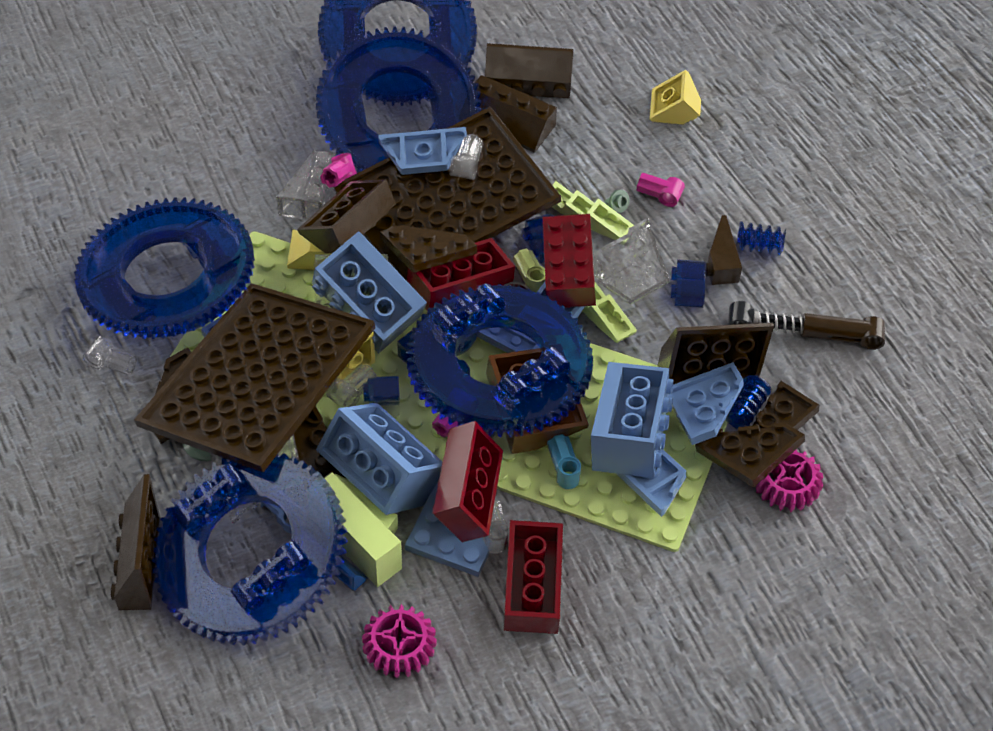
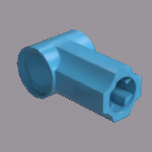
[547,434,581,489]

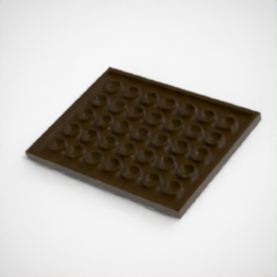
[333,107,561,281]
[134,283,376,472]

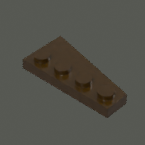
[752,381,820,430]
[292,406,347,491]

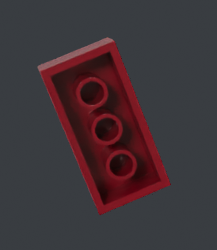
[543,214,596,309]
[407,238,515,314]
[432,421,503,542]
[503,520,563,634]

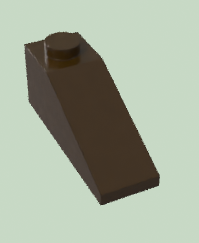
[704,215,742,285]

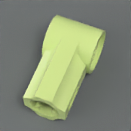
[513,248,545,296]

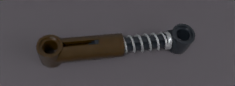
[728,301,885,350]

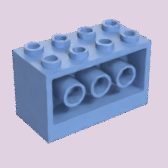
[312,231,427,354]
[591,362,673,478]
[316,403,442,515]

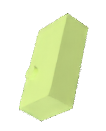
[307,473,402,587]

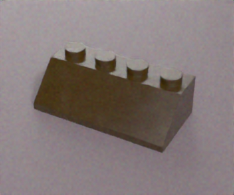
[485,43,574,99]
[459,75,557,153]
[297,179,396,254]

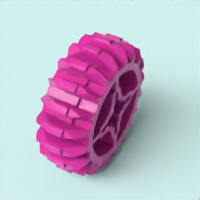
[756,449,823,512]
[362,604,437,678]

